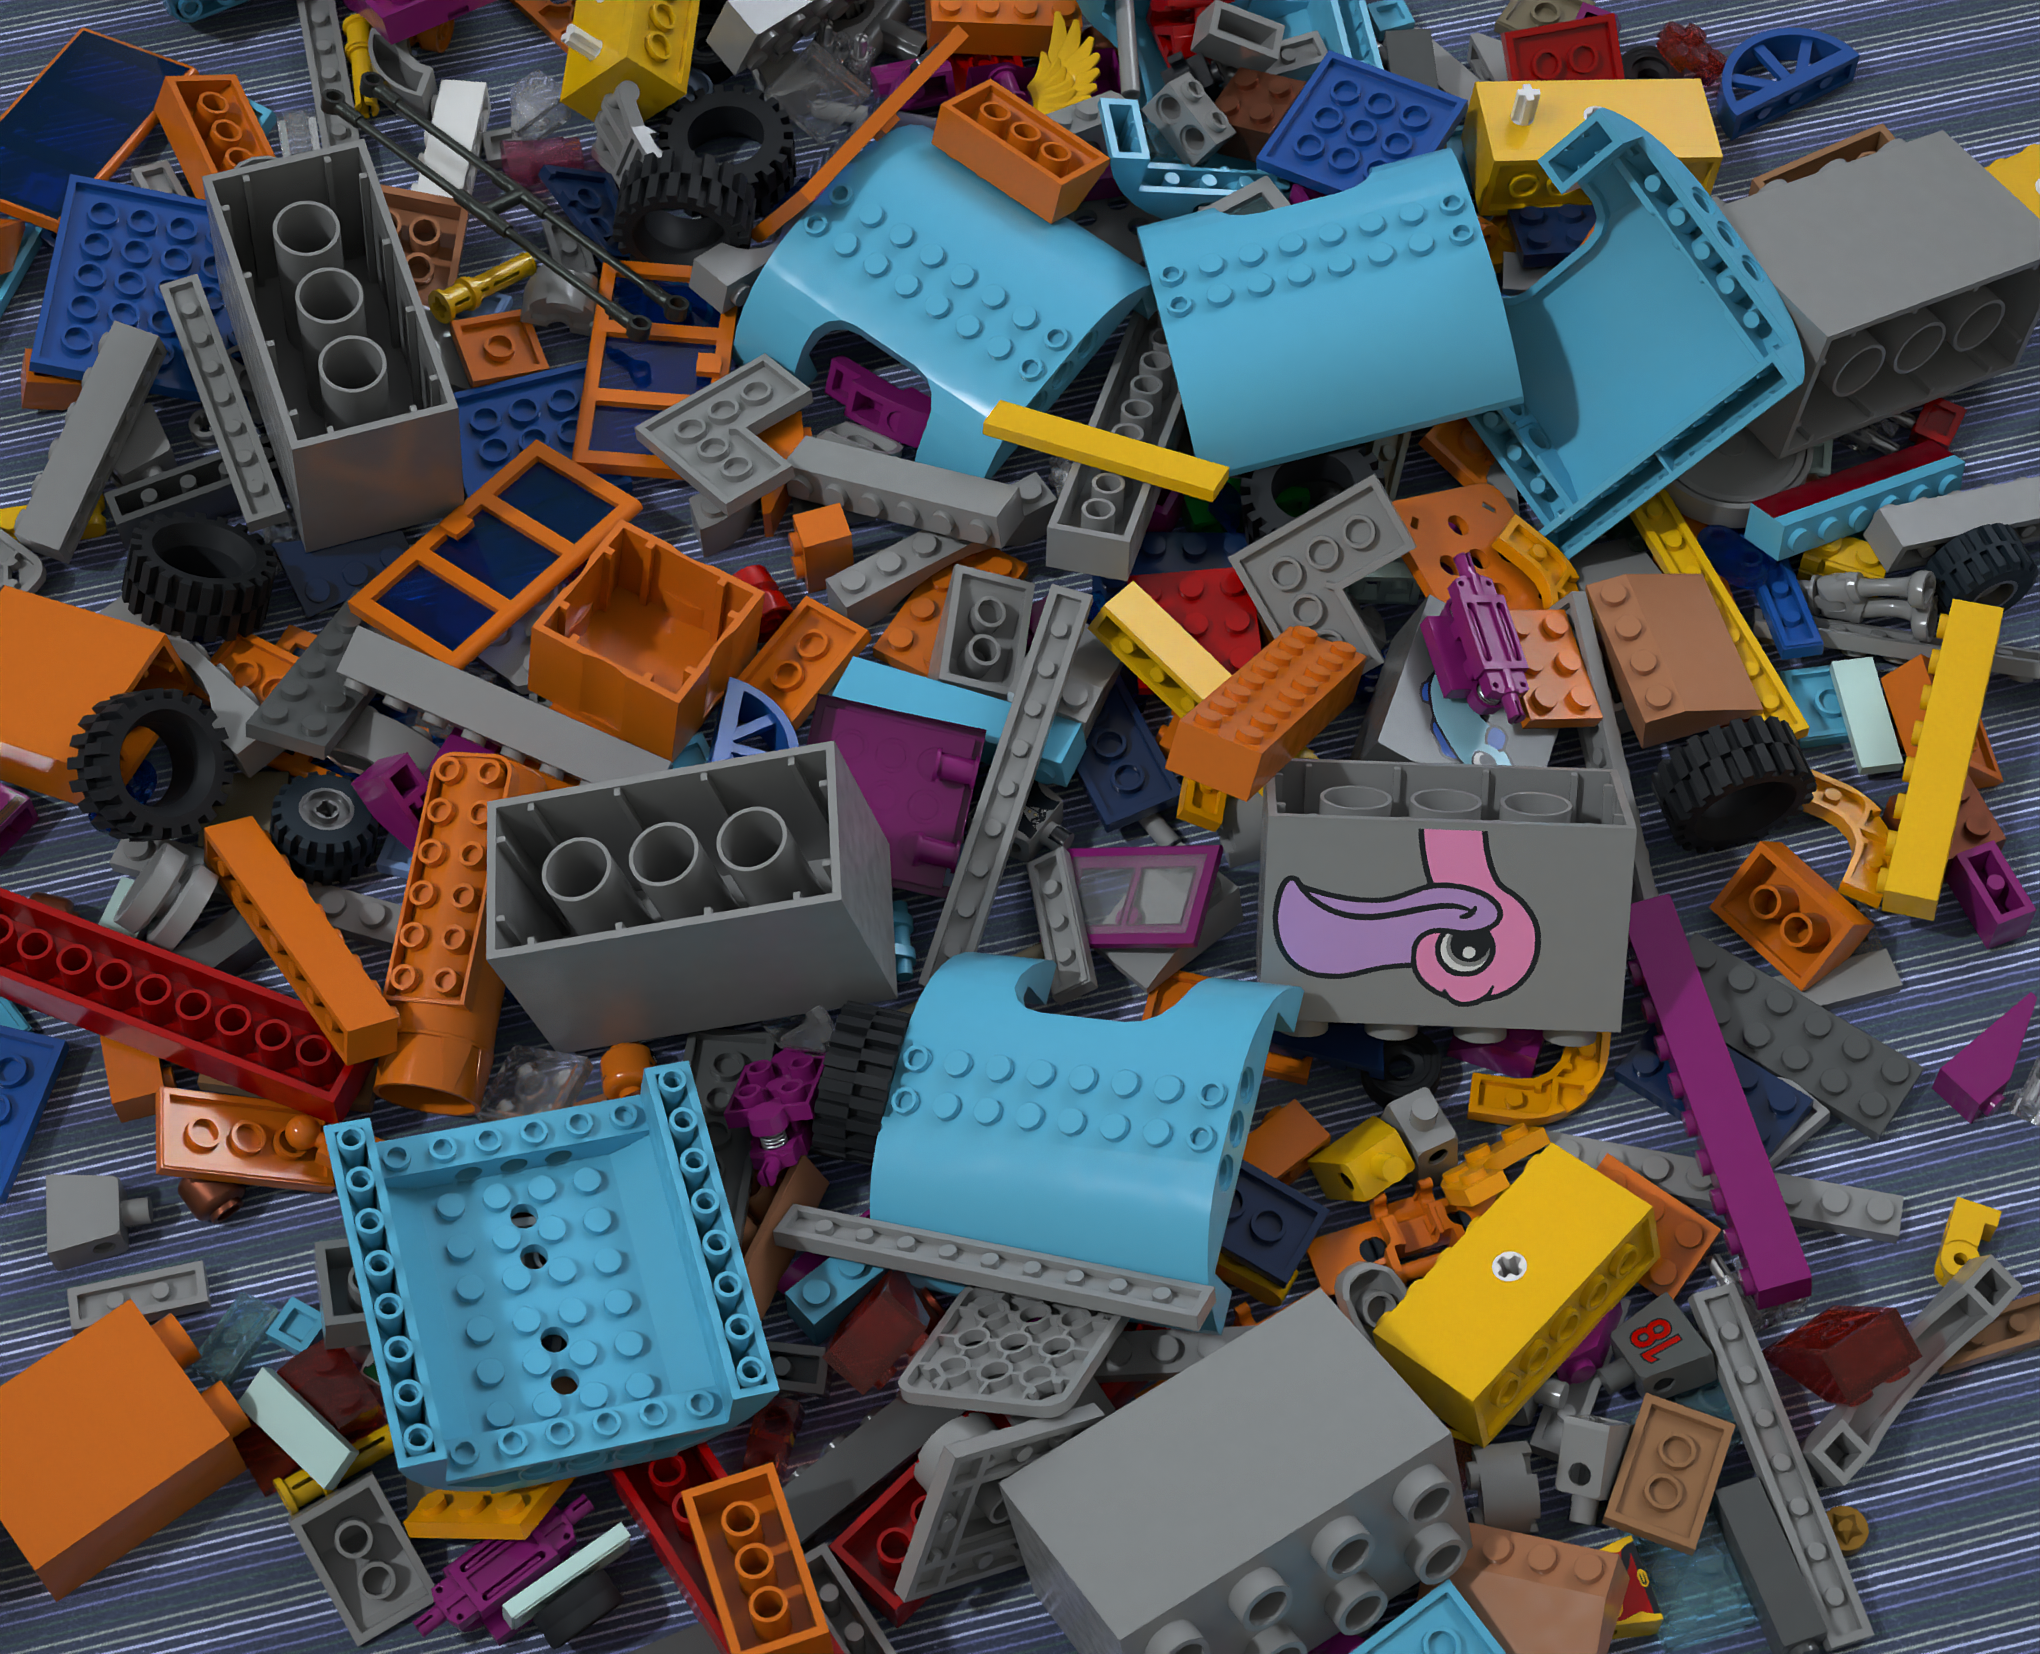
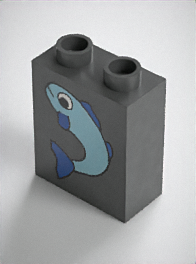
[1349,594,1559,767]

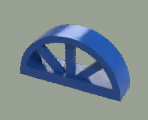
[1716,27,1860,141]
[707,677,799,763]

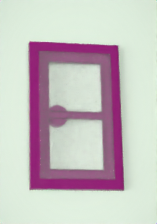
[1039,845,1224,948]

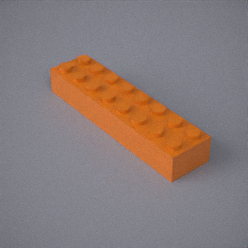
[1165,626,1367,802]

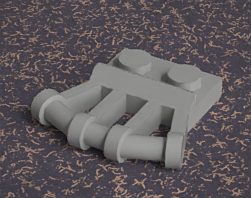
[591,80,663,188]

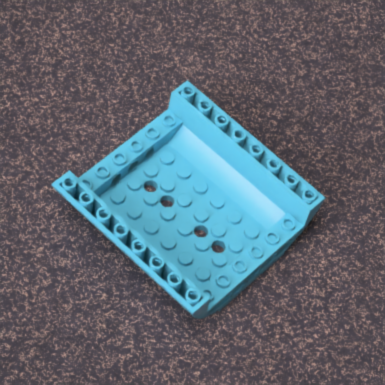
[323,1060,780,1494]

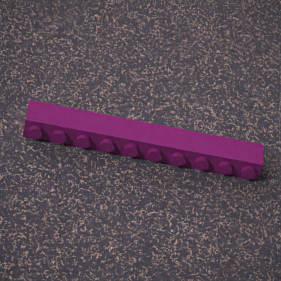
[1627,893,1812,1310]

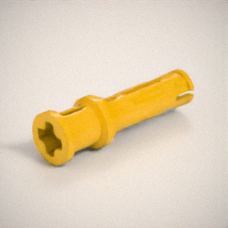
[342,14,380,118]
[428,252,537,324]
[273,1424,394,1516]

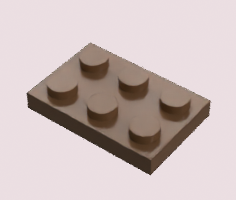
[1602,1393,1736,1556]

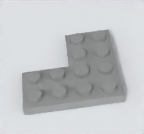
[634,353,814,517]
[1228,473,1417,674]

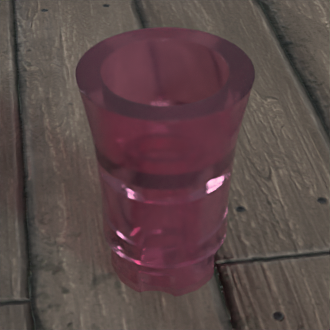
[500,136,585,188]

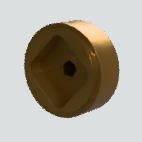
[1826,1506,1869,1556]

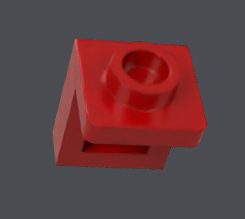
[1908,398,1967,450]

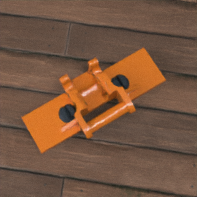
[1306,1177,1498,1299]

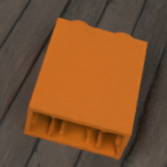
[0,585,195,805]
[0,1299,251,1602]

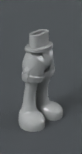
[1798,570,1938,642]

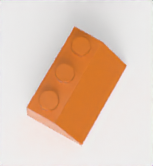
[1880,654,2004,789]
[1709,841,1875,992]

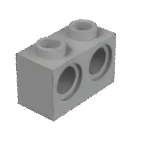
[1141,72,1237,167]

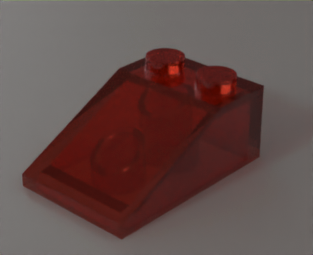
[822,1269,930,1396]
[1762,1305,1922,1407]
[233,1339,387,1497]

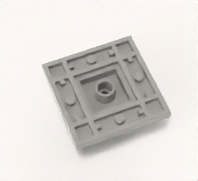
[894,1403,1105,1603]

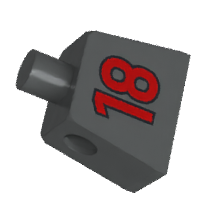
[1597,1292,1718,1399]

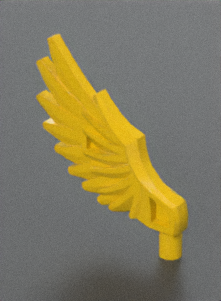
[1027,11,1101,115]

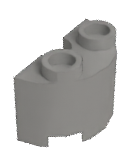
[520,265,599,337]
[1217,792,1263,868]
[1465,1440,1541,1534]

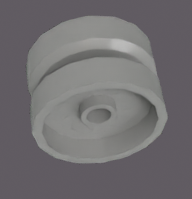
[113,842,219,952]

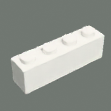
[411,79,491,198]

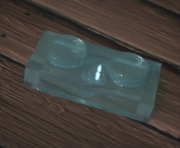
[189,1291,280,1390]

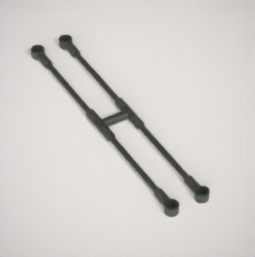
[320,72,689,342]

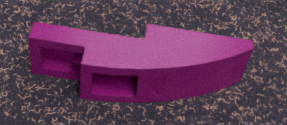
[824,355,931,448]

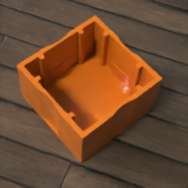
[527,519,765,763]

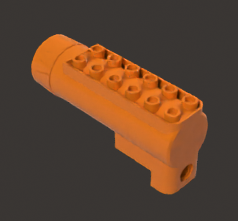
[373,752,547,1116]

